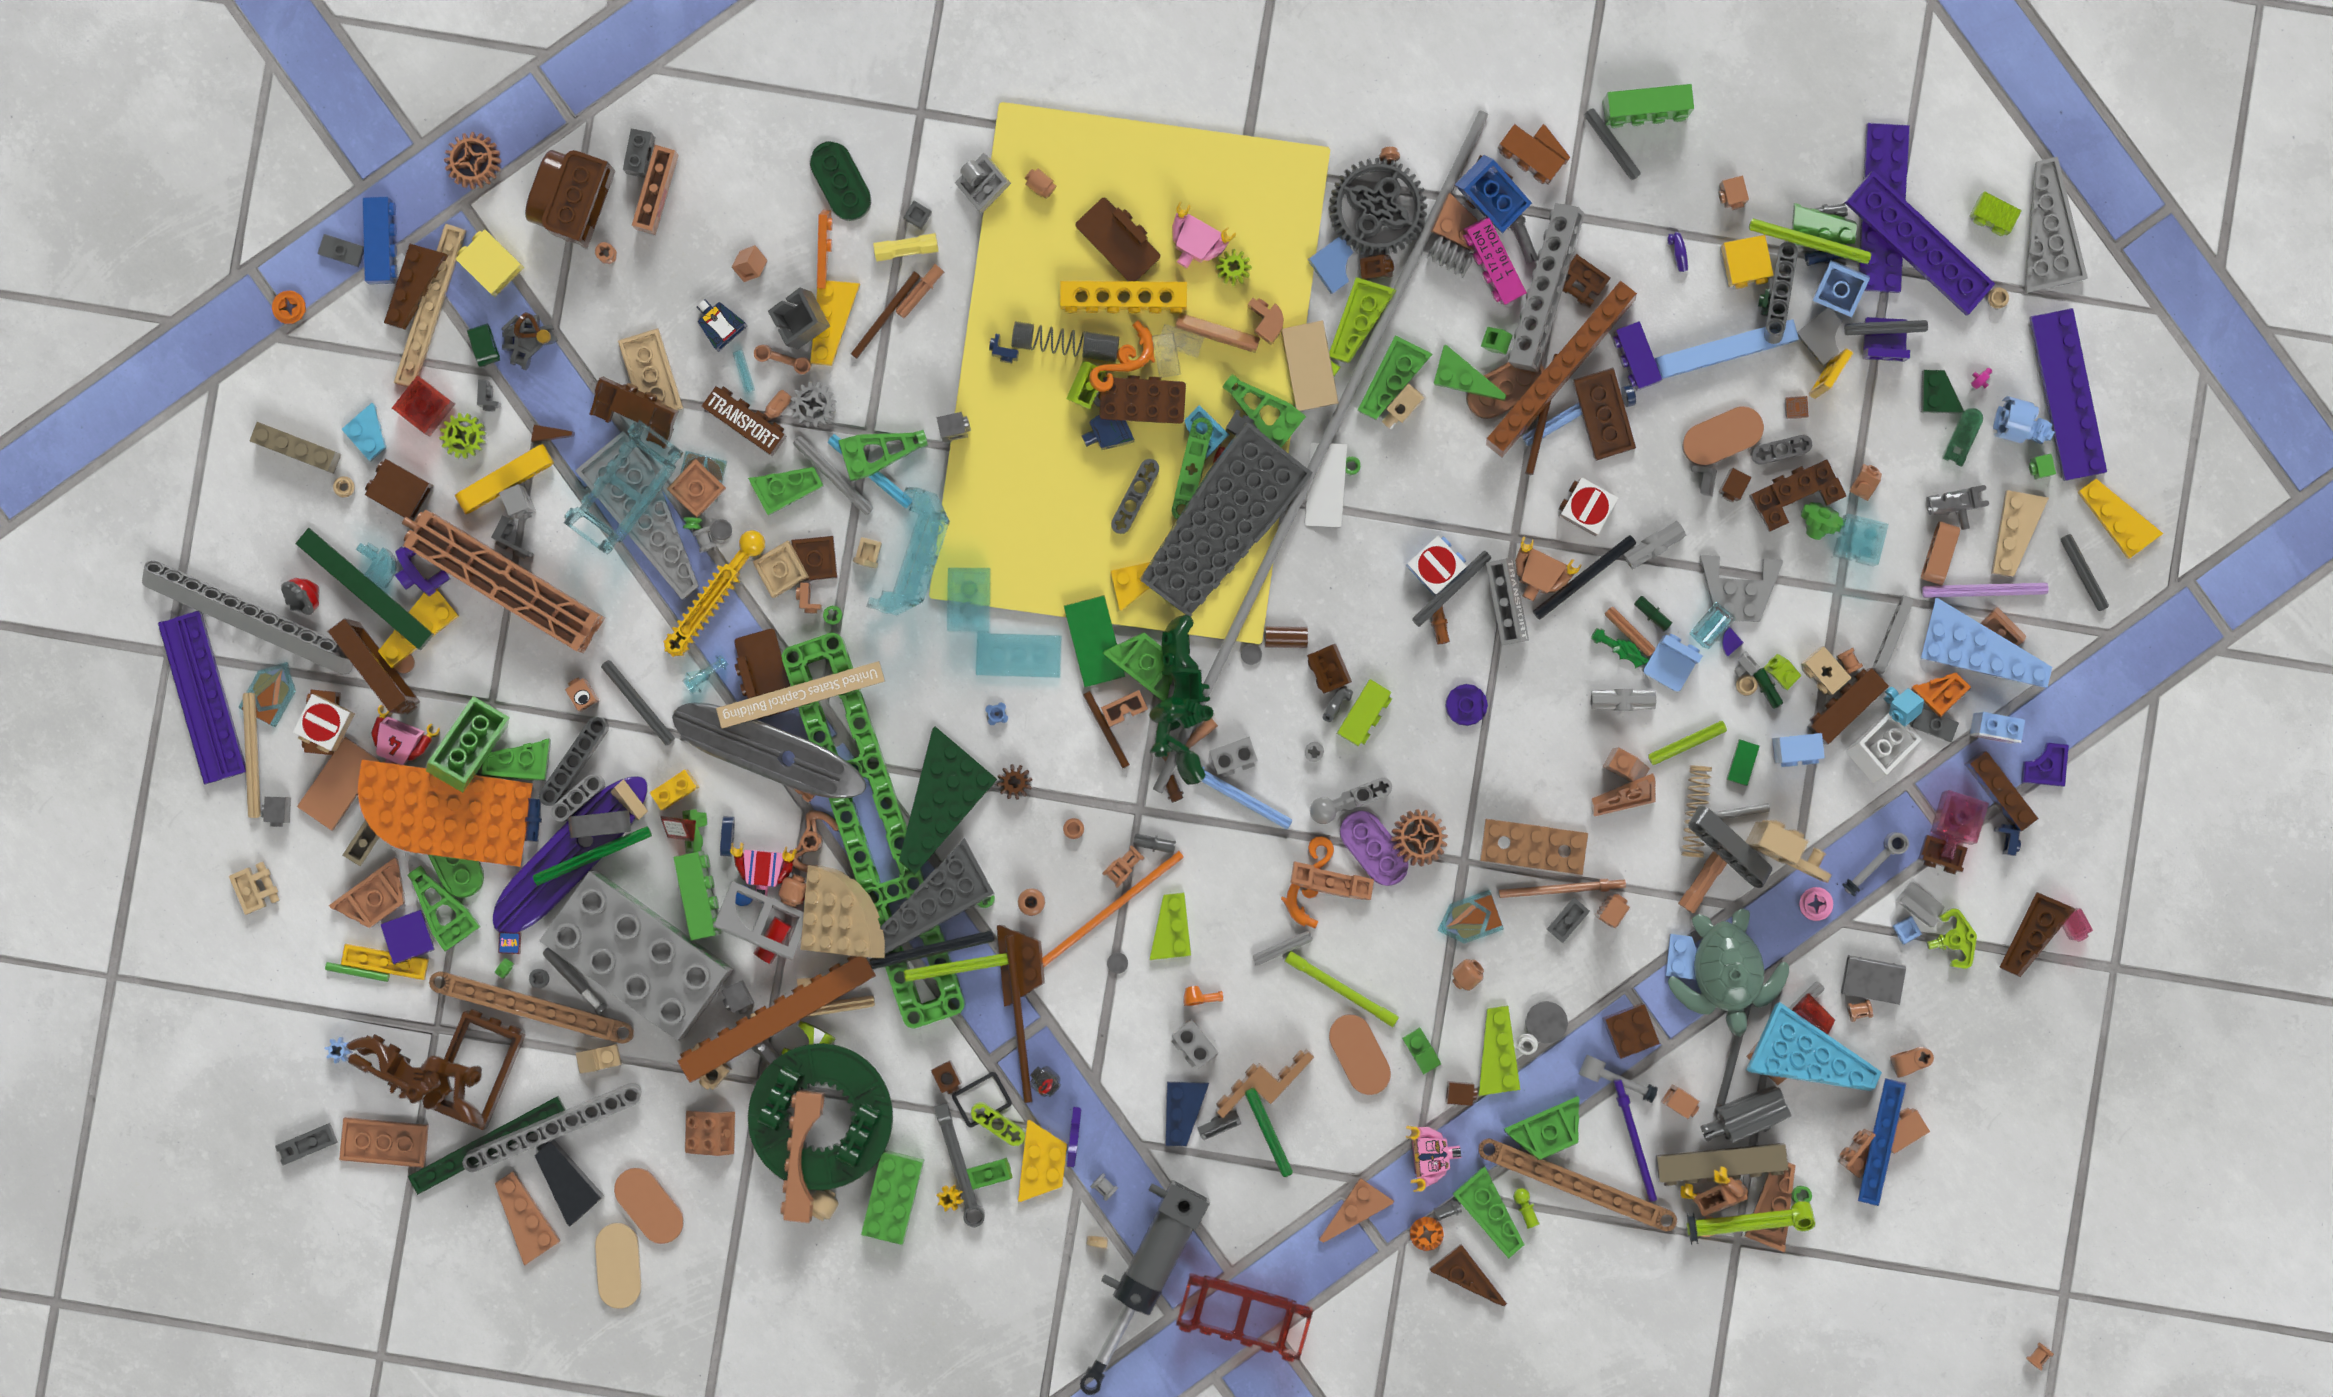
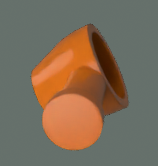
[1183,986,1223,1006]

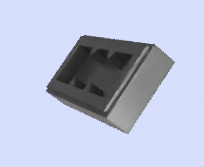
[317,234,364,267]
[1911,709,1959,742]
[1197,1111,1241,1140]

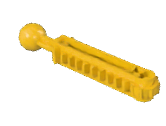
[663,530,765,657]

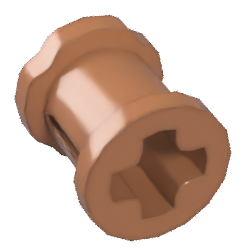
[595,242,617,264]
[1836,648,1863,674]
[1847,999,1873,1022]
[2026,1342,2054,1371]

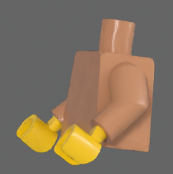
[1515,537,1581,601]
[1680,1167,1748,1216]

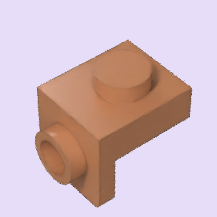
[1849,464,1882,501]
[796,583,822,614]

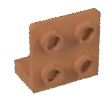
[685,1111,735,1156]
[1838,1129,1875,1178]

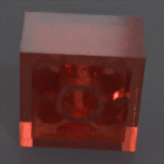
[392,375,456,437]

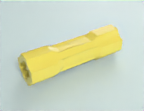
[873,233,939,261]

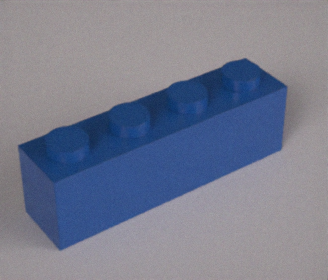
[363,197,398,285]

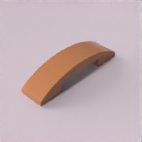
[1290,862,1374,900]

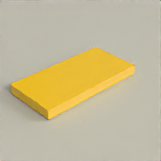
[1809,349,1854,399]

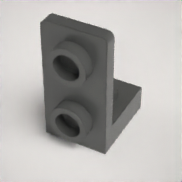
[491,515,534,559]

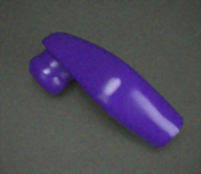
[1667,232,1689,272]

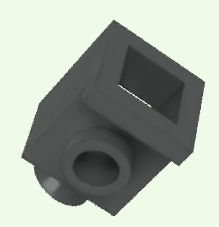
[1226,410,1260,435]

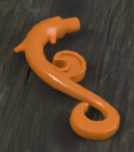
[1089,320,1155,392]
[1281,836,1334,929]

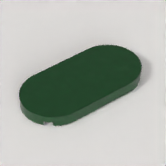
[810,141,871,221]

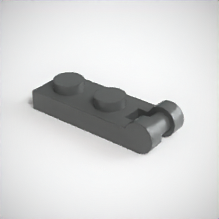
[275,1123,338,1166]

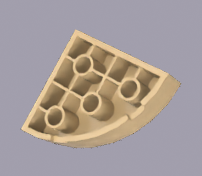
[800,865,885,958]

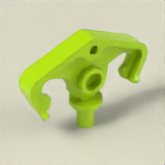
[1927,908,1977,969]

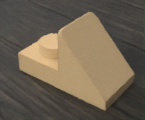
[576,1044,622,1074]

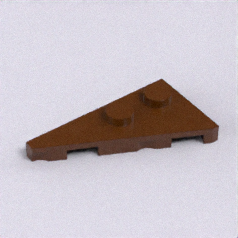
[1429,1244,1507,1306]

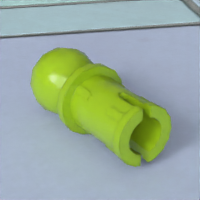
[1513,1188,1540,1229]

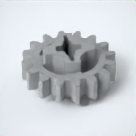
[790,382,836,428]

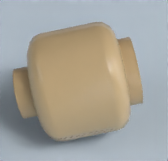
[812,1190,839,1221]

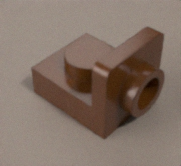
[1360,255,1394,280]

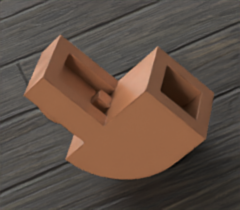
[1248,298,1284,345]

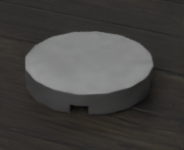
[1525,1001,1568,1044]

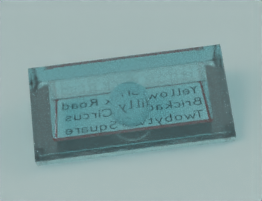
[1689,602,1736,649]

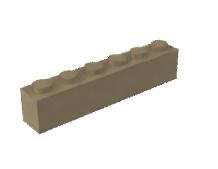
[1656,1143,1788,1186]

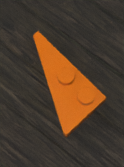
[817,210,833,289]

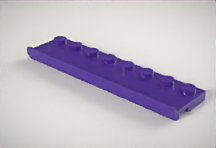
[2029,308,2107,481]
[158,611,246,785]

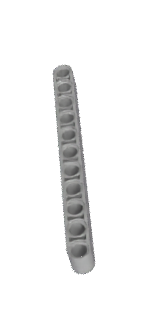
[142,561,353,675]

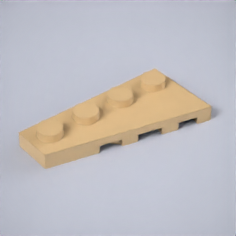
[1991,490,2049,577]

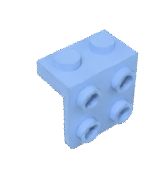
[1643,634,1703,692]

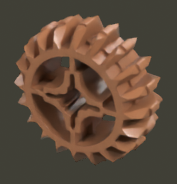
[444,132,502,189]
[1391,809,1448,867]

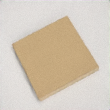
[753,541,809,598]

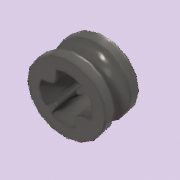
[529,969,550,988]

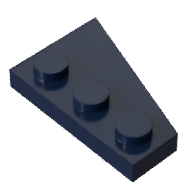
[1166,1081,1209,1146]

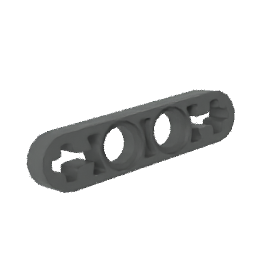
[1111,459,1159,534]

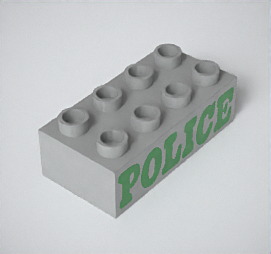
[539,871,734,1041]

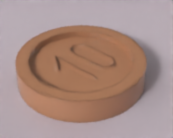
[394,654,415,673]

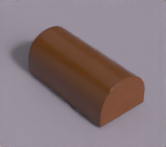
[1265,626,1308,648]

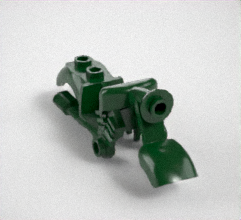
[1149,615,1214,785]

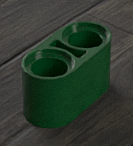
[467,323,500,367]

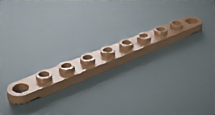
[429,971,634,1044]
[1478,1138,1677,1231]

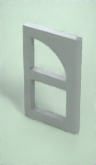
[713,881,804,960]

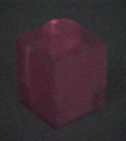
[2062,908,2093,942]

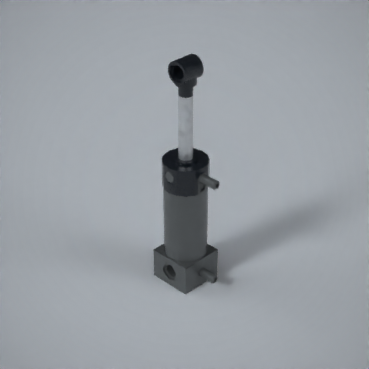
[1080,1180,1210,1395]

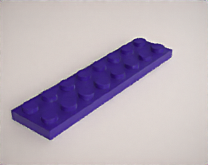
[1858,123,1910,293]
[1844,170,1995,316]

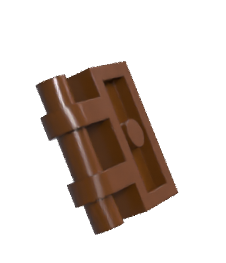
[1562,254,1611,308]

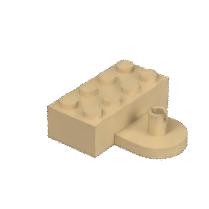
[1746,820,1832,883]

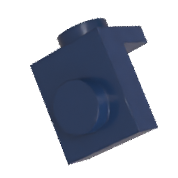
[989,334,1019,363]
[1994,824,2021,856]

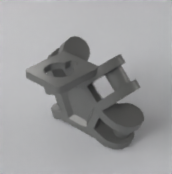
[501,315,558,371]

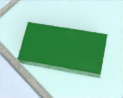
[1726,739,1760,786]

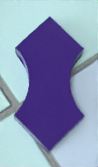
[1067,1107,1082,1168]

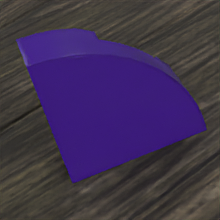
[1722,627,1744,657]

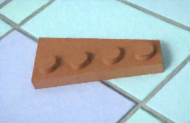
[1744,1162,1796,1252]
[495,1171,561,1266]

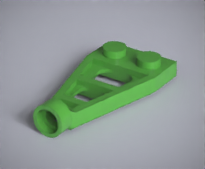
[1222,374,1306,448]
[838,430,928,482]
[407,866,481,952]

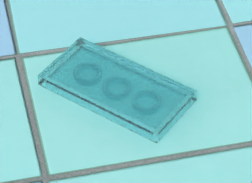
[976,633,1062,678]

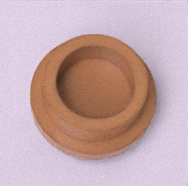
[1379,147,1400,164]
[1063,818,1084,839]

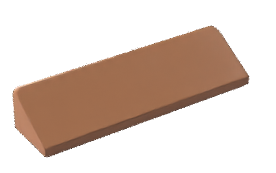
[1176,314,1260,353]

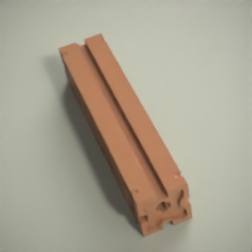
[402,509,605,653]

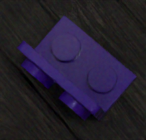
[1863,317,1910,362]

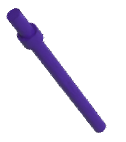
[1613,1079,1657,1202]

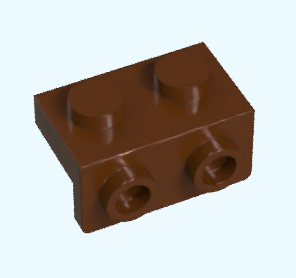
[1307,643,1352,694]
[1918,835,1968,875]

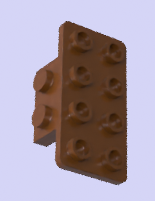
[1075,197,1161,281]
[1100,375,1186,424]
[734,628,795,719]

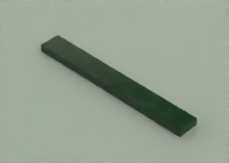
[295,528,434,650]
[408,1096,566,1195]

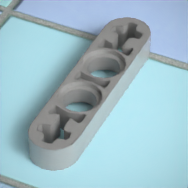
[1872,595,1914,674]

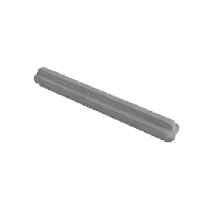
[793,436,873,515]

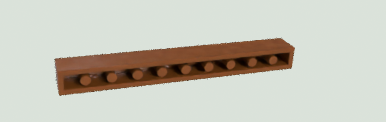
[1486,280,1637,458]
[677,956,876,1083]

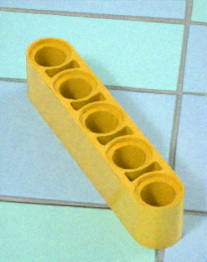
[454,444,554,515]

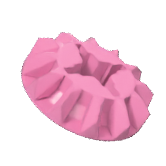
[1799,887,1833,921]

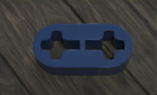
[720,816,735,857]

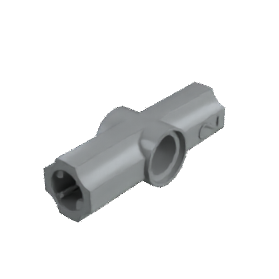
[1623,521,1687,570]
[1591,689,1656,711]

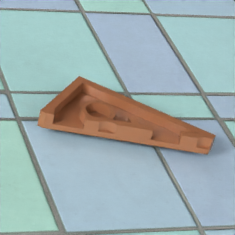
[1319,1178,1394,1243]

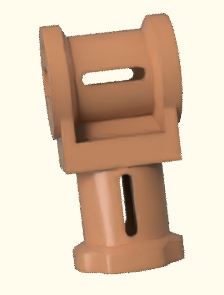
[1102,845,1144,888]

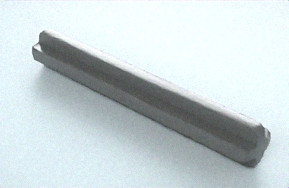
[1584,108,1641,180]
[1844,320,1928,335]
[2060,534,2109,611]

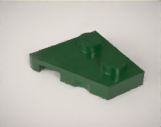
[1921,370,1964,414]

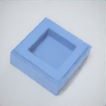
[1892,916,1922,945]

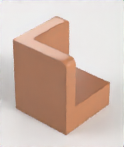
[732,245,767,282]

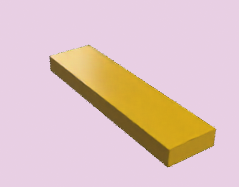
[341,944,429,980]

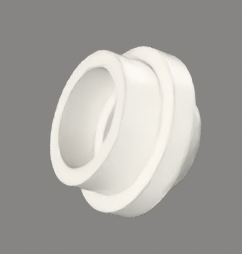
[1517,1034,1538,1055]

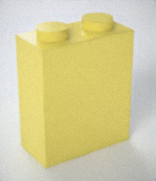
[456,229,524,297]

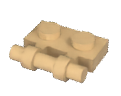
[229,862,280,915]

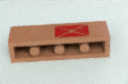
[632,145,679,235]

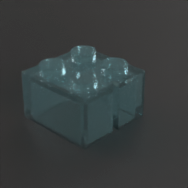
[1833,513,1889,567]

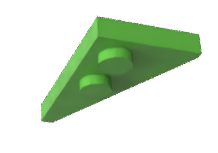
[1434,345,1507,401]

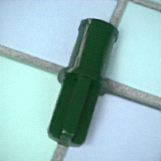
[1634,596,1673,632]
[1753,667,1783,709]

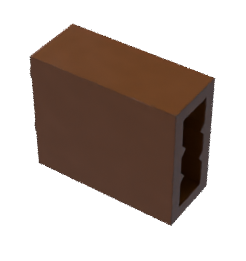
[365,458,434,521]

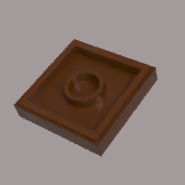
[791,536,838,581]

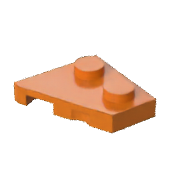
[1911,673,1971,718]

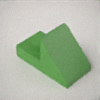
[1402,1027,1441,1075]

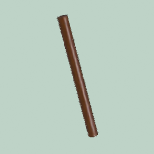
[851,271,921,359]

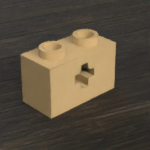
[1801,646,1851,695]

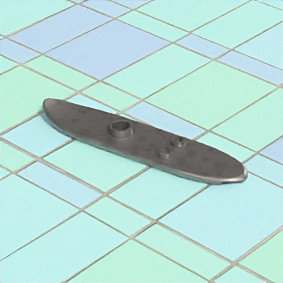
[672,702,866,798]

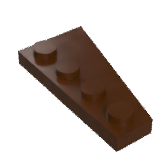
[384,244,449,330]

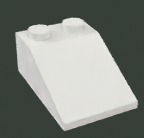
[1845,712,1922,783]

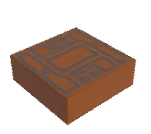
[1785,396,1809,419]

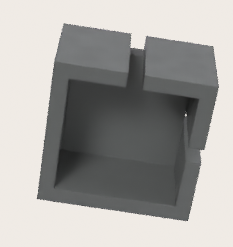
[768,288,830,349]

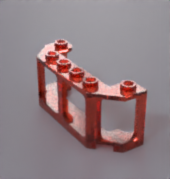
[1176,1273,1313,1362]

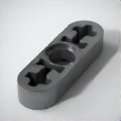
[1751,435,1812,465]

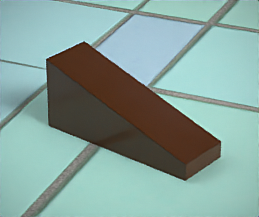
[531,425,575,443]

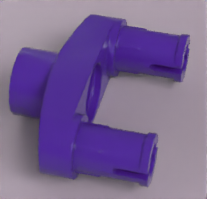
[395,546,450,597]

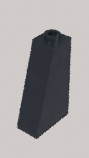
[534,1140,604,1227]

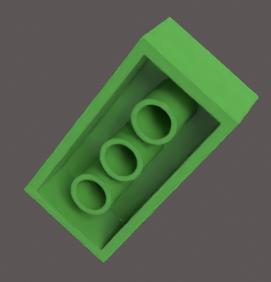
[1602,84,1694,128]
[426,696,510,793]
[673,851,721,940]
[861,1150,924,1245]

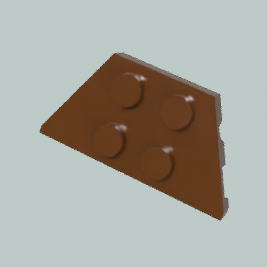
[997,925,1045,1006]

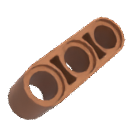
[1921,521,1960,585]

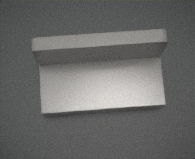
[1896,882,1945,927]

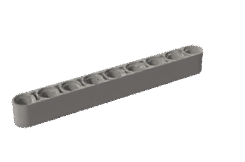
[463,1083,642,1172]

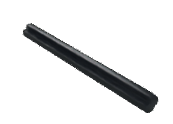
[1533,535,1636,620]
[870,930,995,969]

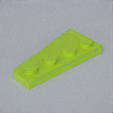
[1329,277,1396,364]

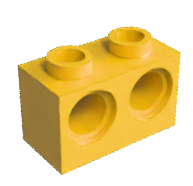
[650,769,699,810]

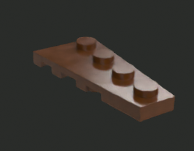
[2000,892,2076,977]

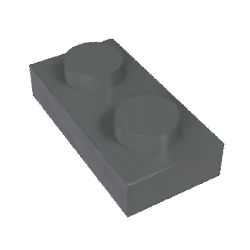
[1546,897,1590,943]

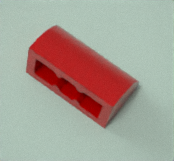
[753,916,793,964]

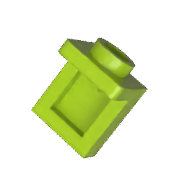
[1764,654,1802,690]

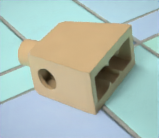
[1382,384,1425,429]

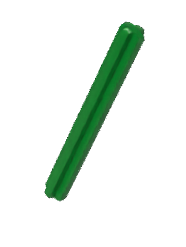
[1245,1088,1293,1177]

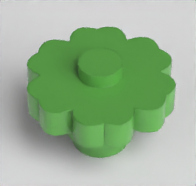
[1801,502,1844,540]

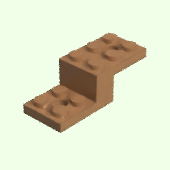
[1480,819,1588,875]
[1216,1049,1314,1118]

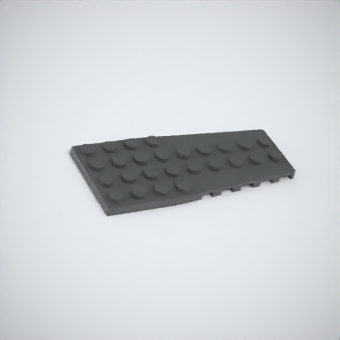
[1140,421,1313,617]

